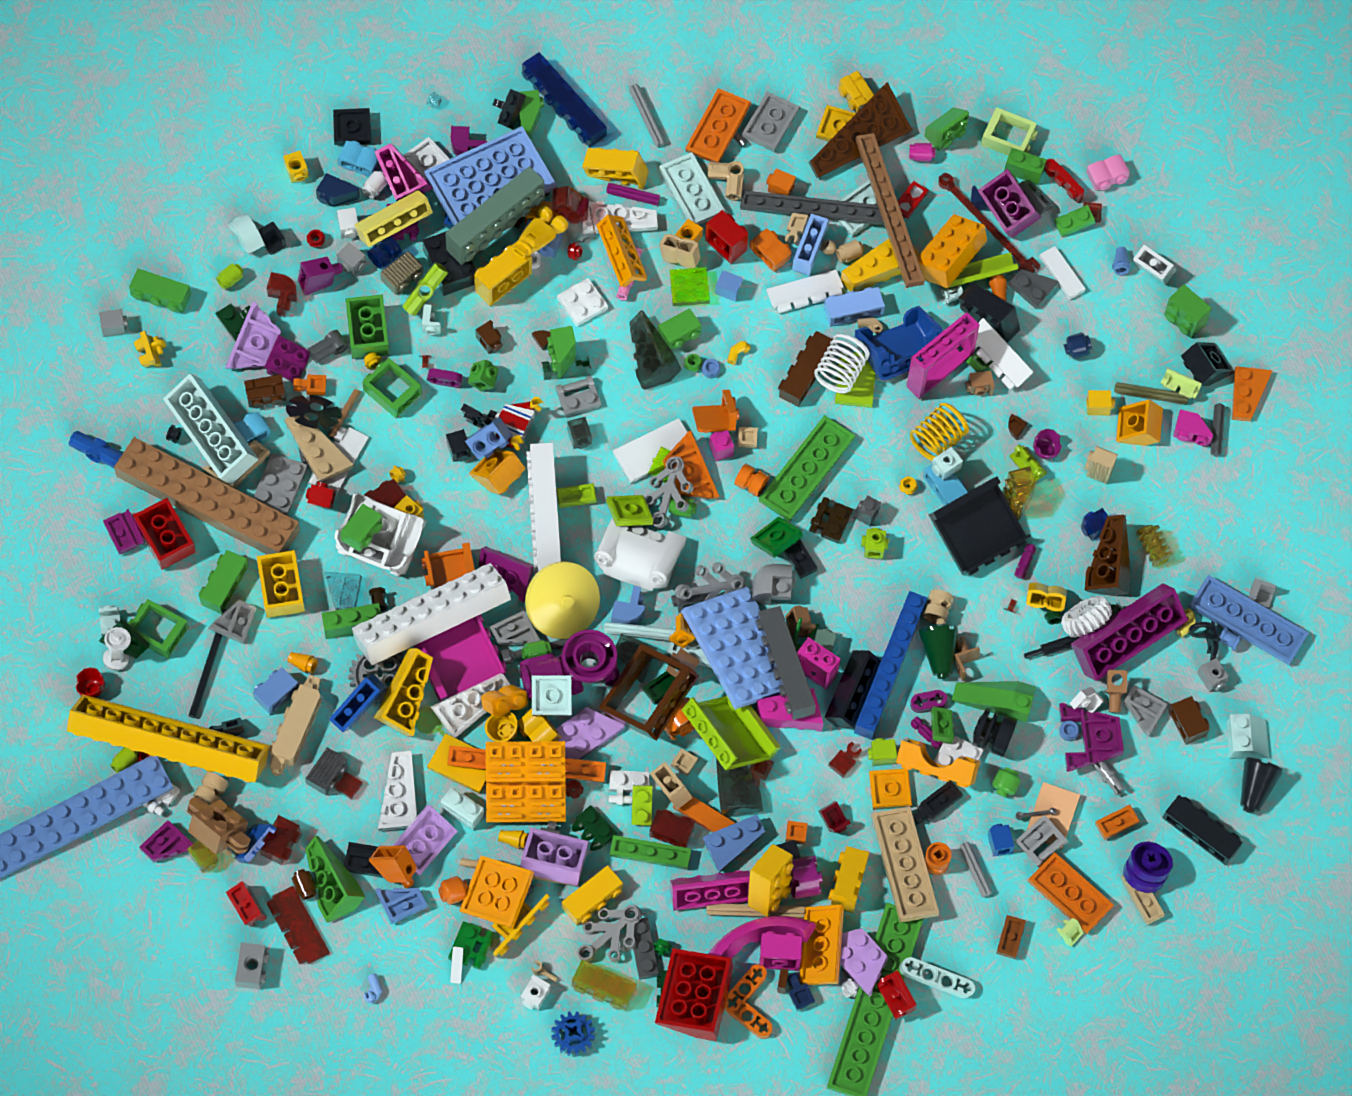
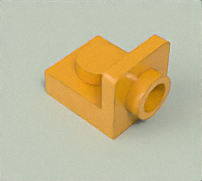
[669,613,695,648]

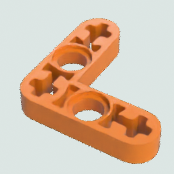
[724,964,772,1039]

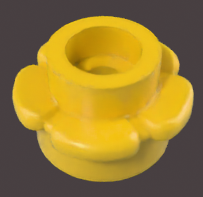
[364,352,382,370]
[389,465,406,484]
[899,476,918,495]

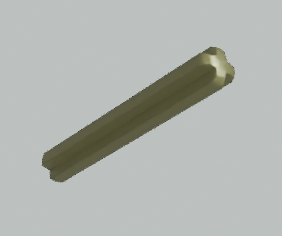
[1114,382,1189,404]

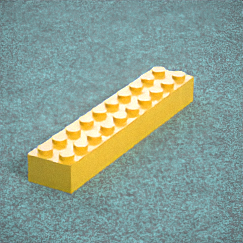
[67,695,270,783]

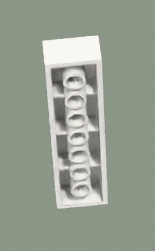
[526,443,561,576]
[352,563,511,665]

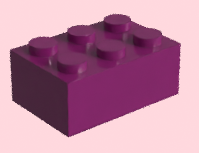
[978,169,1042,238]

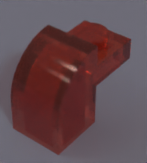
[267,272,297,317]

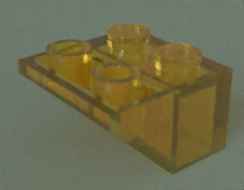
[1003,466,1036,520]

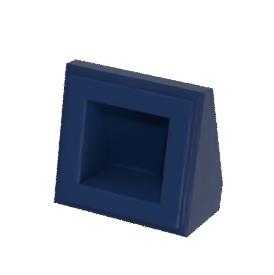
[971,186,989,211]

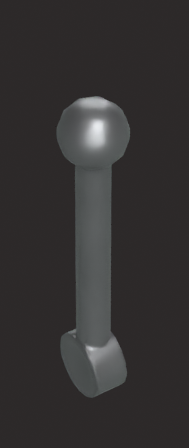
[1015,807,1057,820]

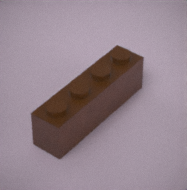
[778,331,835,407]

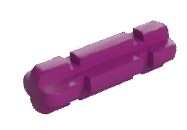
[1014,544,1036,579]
[911,717,943,749]

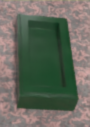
[642,671,675,705]

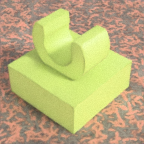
[1057,918,1084,947]

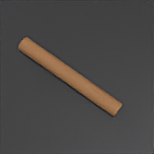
[328,389,361,439]

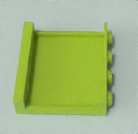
[682,695,781,770]

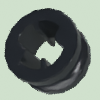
[166,424,182,444]

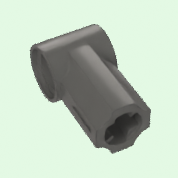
[308,330,348,363]

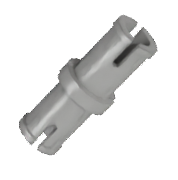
[1092,761,1126,796]

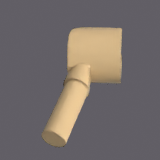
[530,960,558,982]

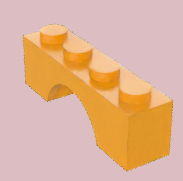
[896,738,980,787]

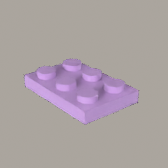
[392,804,457,876]

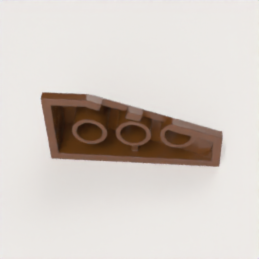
[1084,514,1131,596]

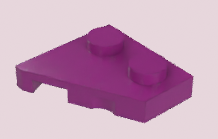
[139,820,195,863]

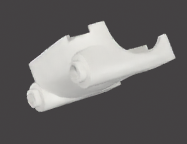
[335,493,427,577]
[594,517,687,591]

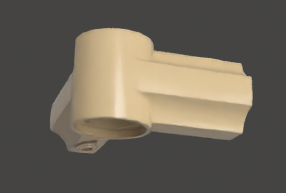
[708,161,745,201]

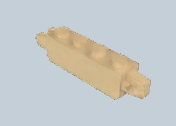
[269,675,322,776]

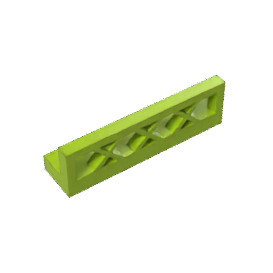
[943,252,1019,289]

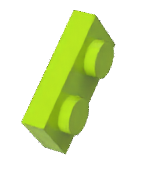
[632,784,653,825]

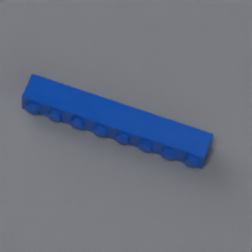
[854,591,927,740]

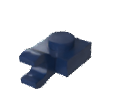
[787,973,815,1011]

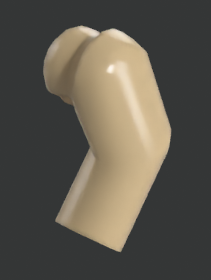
[857,318,883,334]

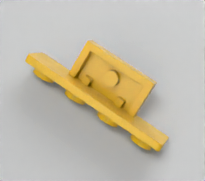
[492,894,550,957]

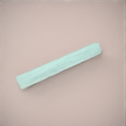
[604,622,676,640]

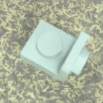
[422,304,441,335]
[99,605,121,636]

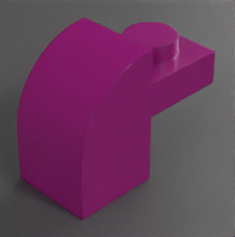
[451,126,487,156]

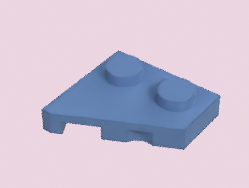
[375,888,428,924]

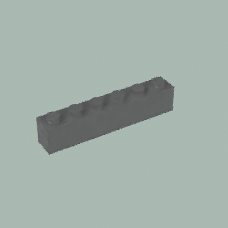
[755,606,816,720]

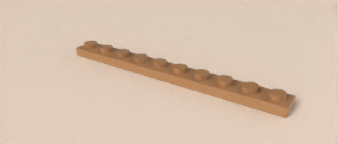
[856,133,925,288]

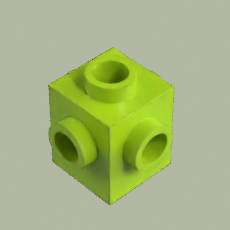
[861,528,889,559]

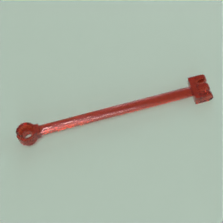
[938,173,1041,273]

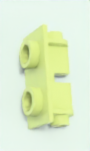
[1160,368,1202,399]

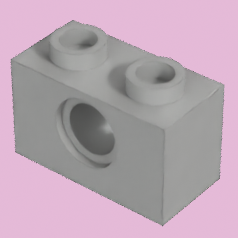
[235,943,269,990]

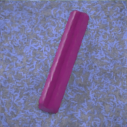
[606,183,660,205]

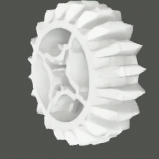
[1061,596,1112,638]

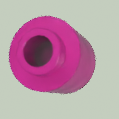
[909,143,935,162]

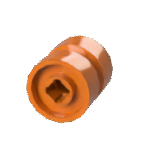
[734,463,769,497]
[924,842,952,875]

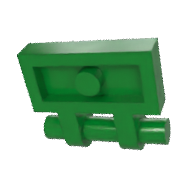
[448,921,495,970]

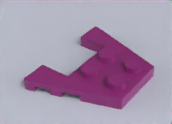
[1059,703,1124,772]

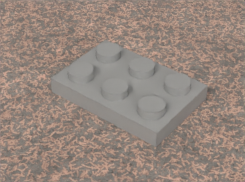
[742,91,799,152]
[253,453,308,516]

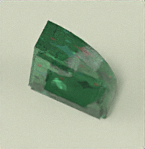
[541,361,551,380]

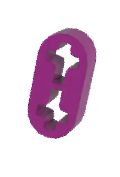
[427,368,463,388]
[910,690,947,713]

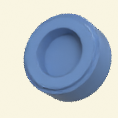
[701,359,720,378]
[1059,721,1079,741]

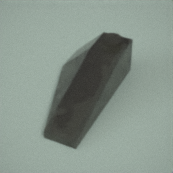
[629,310,682,390]
[716,758,763,817]

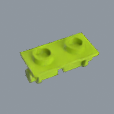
[1009,444,1047,484]

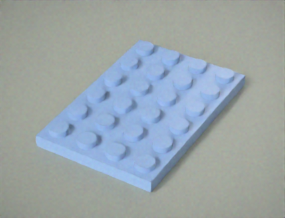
[424,126,557,226]
[681,587,780,710]

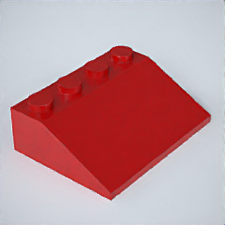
[655,948,734,1041]

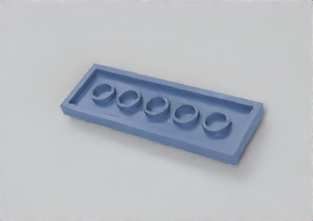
[1189,575,1309,665]

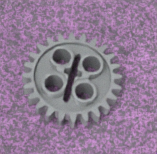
[348,652,404,706]

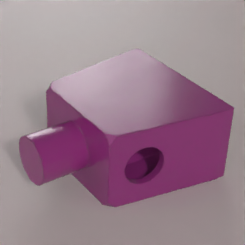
[297,257,343,296]

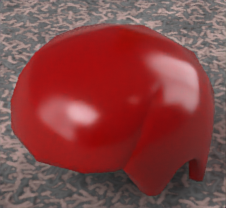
[75,667,105,698]

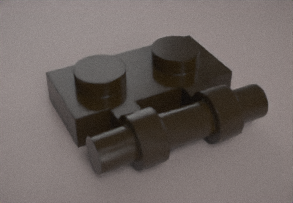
[809,497,853,544]

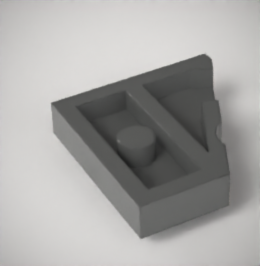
[1008,269,1058,309]

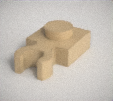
[785,213,810,246]

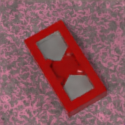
[897,181,929,220]

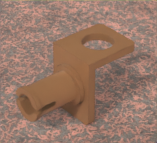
[954,636,980,681]
[1104,670,1127,712]

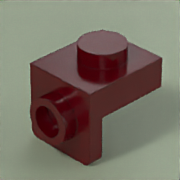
[818,801,851,834]

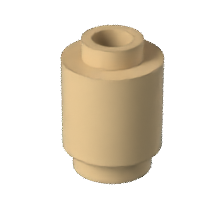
[836,239,865,263]

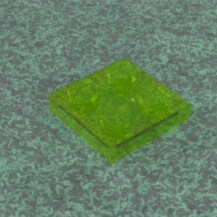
[669,267,710,306]

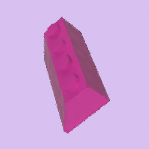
[670,870,750,911]

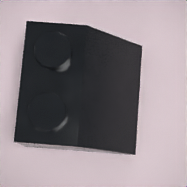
[1181,342,1234,386]

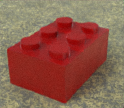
[133,498,196,570]

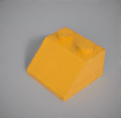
[1116,399,1163,446]
[469,448,526,495]

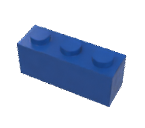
[329,674,387,733]

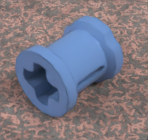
[1218,627,1242,651]

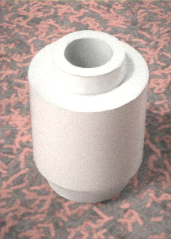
[362,171,388,199]

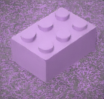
[520,828,589,886]

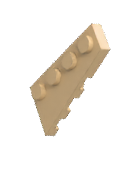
[284,415,354,482]

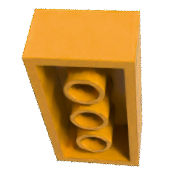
[917,214,987,288]

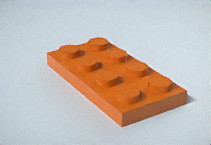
[685,88,751,163]
[1028,852,1114,934]

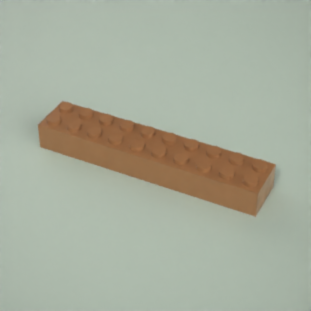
[114,437,300,555]

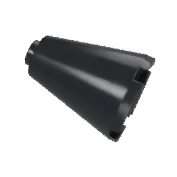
[1240,757,1283,814]

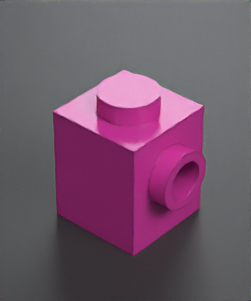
[709,430,734,461]

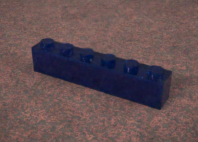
[521,52,607,148]

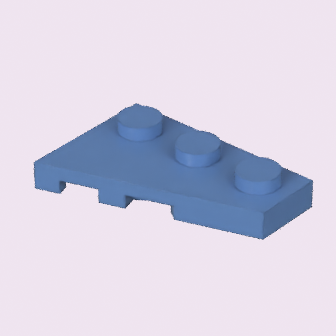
[703,814,765,873]

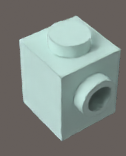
[932,447,963,481]

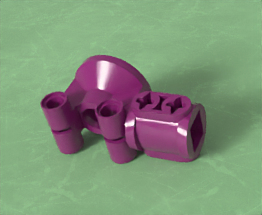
[519,630,620,701]

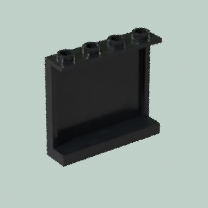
[929,477,1031,576]

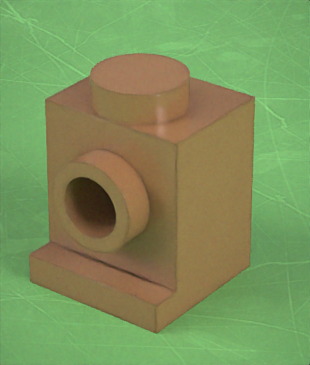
[965,371,995,396]
[785,605,816,637]

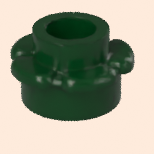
[1044,610,1063,625]

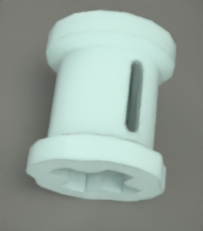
[941,285,963,305]

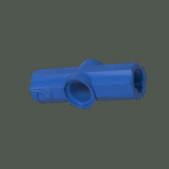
[69,430,123,468]

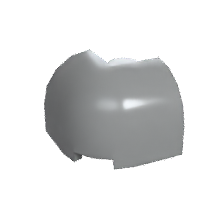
[752,564,793,605]

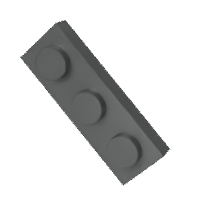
[632,917,659,980]

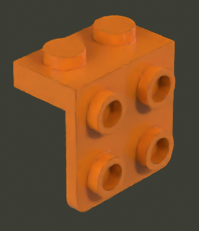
[692,389,740,433]

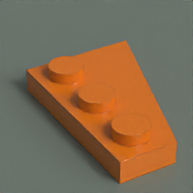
[1232,366,1273,422]

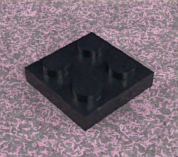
[333,108,371,145]

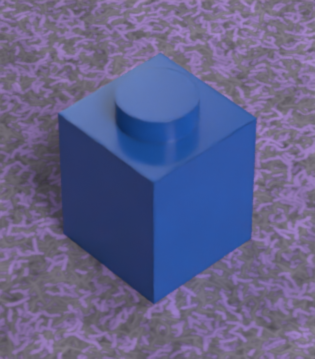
[988,824,1014,857]

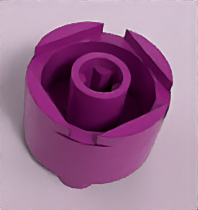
[790,855,823,899]

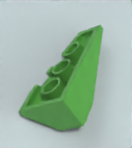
[951,681,1036,722]
[305,836,365,922]

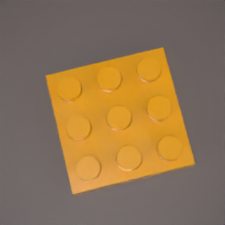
[459,855,534,929]

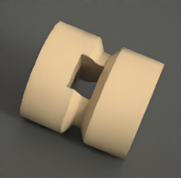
[922,589,954,625]
[193,771,229,805]

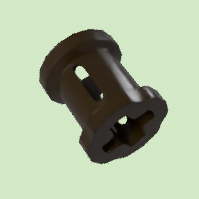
[369,587,388,612]

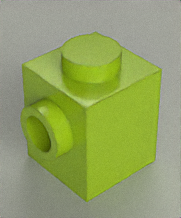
[867,738,897,766]

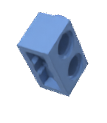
[465,416,512,460]

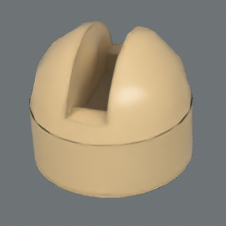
[820,239,837,255]

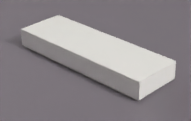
[1039,246,1086,300]

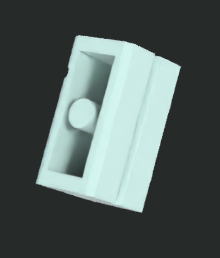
[440,787,485,830]

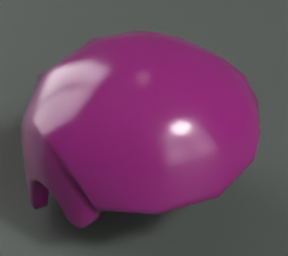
[1033,429,1062,460]

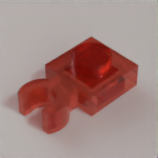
[828,742,862,778]
[745,760,774,791]

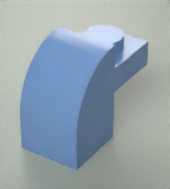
[611,586,645,625]

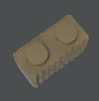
[380,251,424,295]

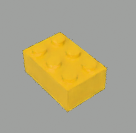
[474,243,532,306]
[256,550,305,618]
[748,844,793,917]

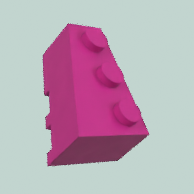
[374,143,432,201]
[756,688,823,732]

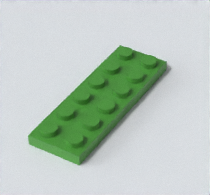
[759,415,855,522]

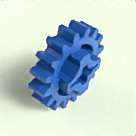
[551,1011,595,1056]

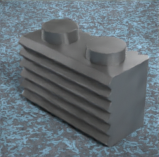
[305,747,348,795]

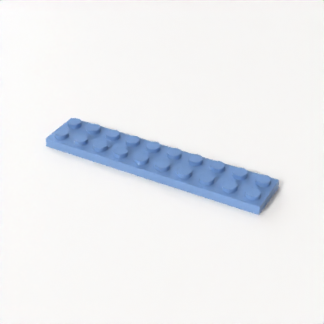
[0,756,174,879]

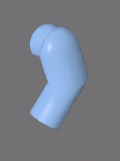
[364,974,382,1003]

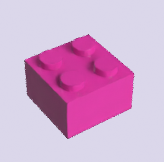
[759,931,802,971]

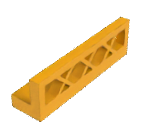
[596,214,648,287]

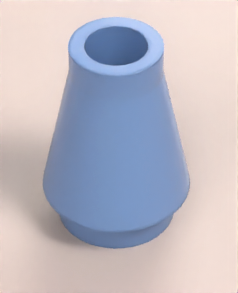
[1112,247,1131,275]

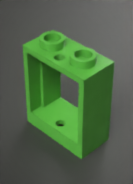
[362,358,422,418]
[128,599,189,659]

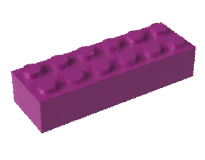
[1071,583,1188,681]

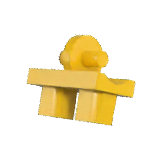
[134,330,167,367]

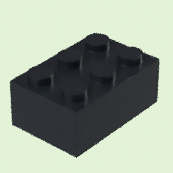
[422,231,476,296]

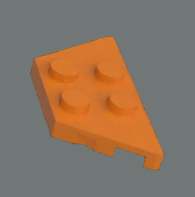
[662,430,719,499]

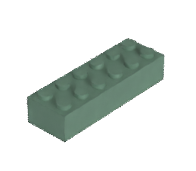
[445,166,545,265]

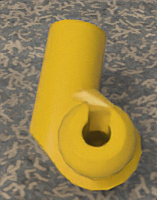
[727,341,750,365]

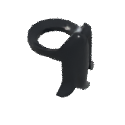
[1189,621,1221,661]

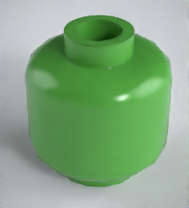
[992,767,1021,798]

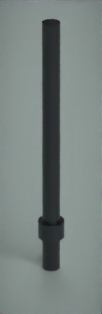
[188,609,227,718]

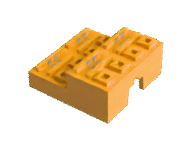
[486,741,566,823]

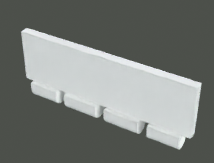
[766,269,844,314]
[974,318,1034,390]
[308,427,369,497]

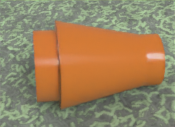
[989,275,1007,301]

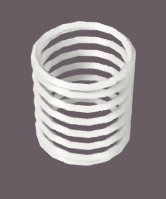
[814,334,870,393]

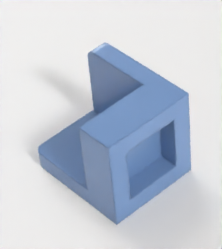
[715,270,743,301]

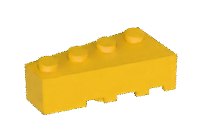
[841,238,920,292]
[373,648,433,736]

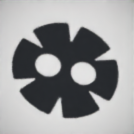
[286,395,342,429]

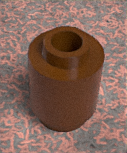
[291,869,317,900]

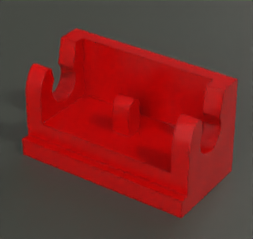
[226,881,267,927]
[876,970,917,1020]

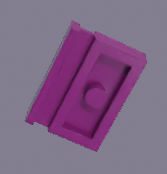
[103,509,145,555]

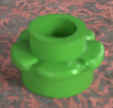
[684,354,703,372]

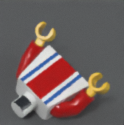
[488,397,543,450]

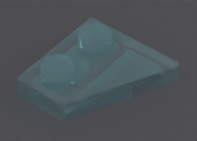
[324,572,362,610]

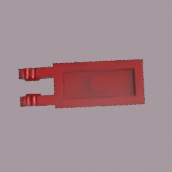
[1044,159,1084,203]

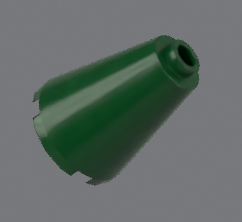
[919,625,958,679]

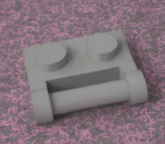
[555,375,601,418]
[1015,815,1068,868]

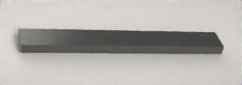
[740,190,884,225]

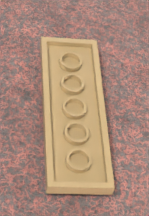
[871,807,939,923]

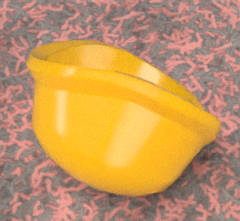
[485,711,518,742]

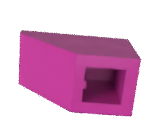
[1173,409,1213,446]

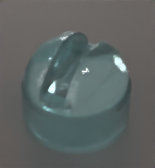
[426,92,442,108]

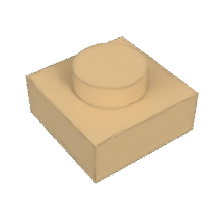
[738,427,758,448]
[671,748,698,776]

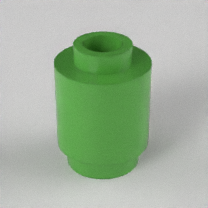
[669,497,697,518]
[521,640,551,659]

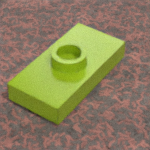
[556,483,597,508]

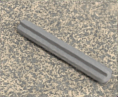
[630,84,665,147]

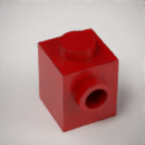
[306,482,337,508]

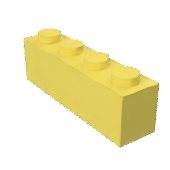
[354,190,433,247]

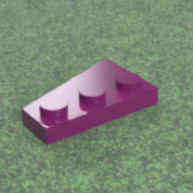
[478,546,534,603]

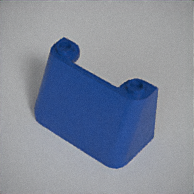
[855,306,942,381]

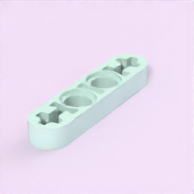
[900,957,975,999]

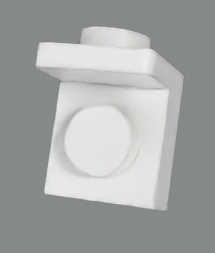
[1069,687,1104,713]

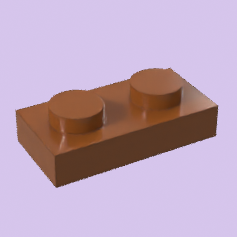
[996,915,1026,959]

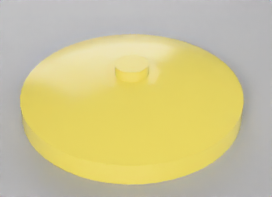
[525,561,600,639]

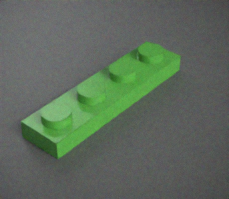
[610,835,691,870]

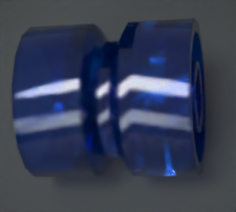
[367,236,402,270]

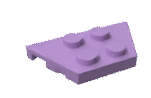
[225,301,281,369]
[556,707,625,760]
[840,928,888,997]

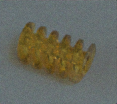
[1136,525,1173,567]

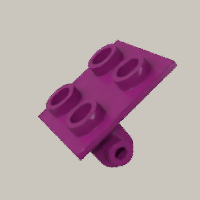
[264,335,310,383]

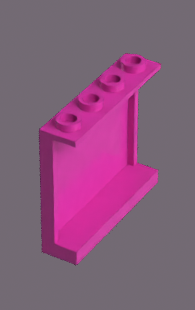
[413,614,507,702]

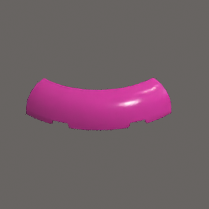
[708,916,816,959]

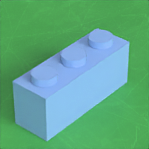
[792,214,829,276]
[824,287,885,327]

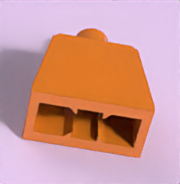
[369,845,417,888]

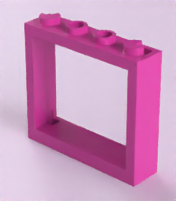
[906,312,980,399]

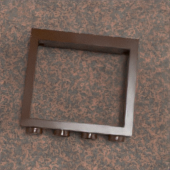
[599,644,699,741]

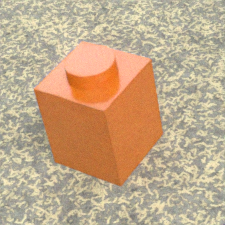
[766,168,796,195]

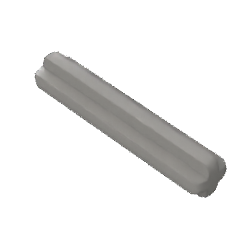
[960,842,992,898]

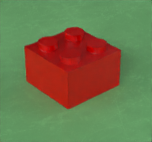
[705,210,748,264]

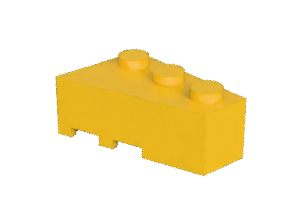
[582,147,649,190]
[828,846,869,913]

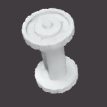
[103,627,131,671]

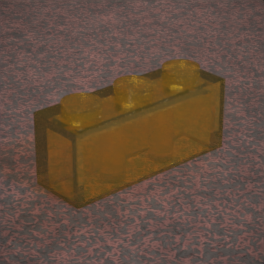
[572,960,637,1011]

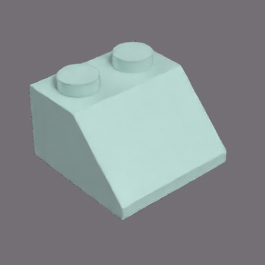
[1226,714,1269,759]

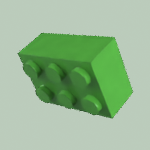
[345,294,390,359]

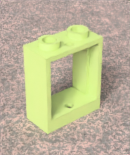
[981,107,1038,156]

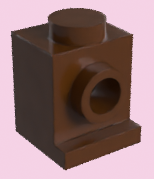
[475,320,503,354]

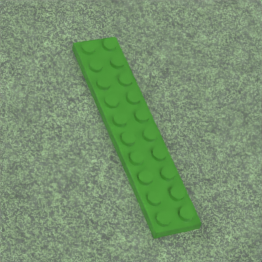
[826,903,923,1096]

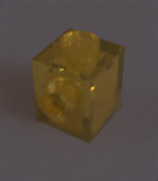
[187,841,219,873]

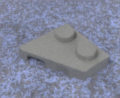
[208,600,257,644]
[489,610,540,646]
[1124,685,1168,736]

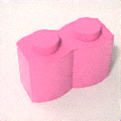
[1086,154,1130,191]

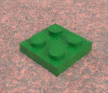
[750,516,803,558]

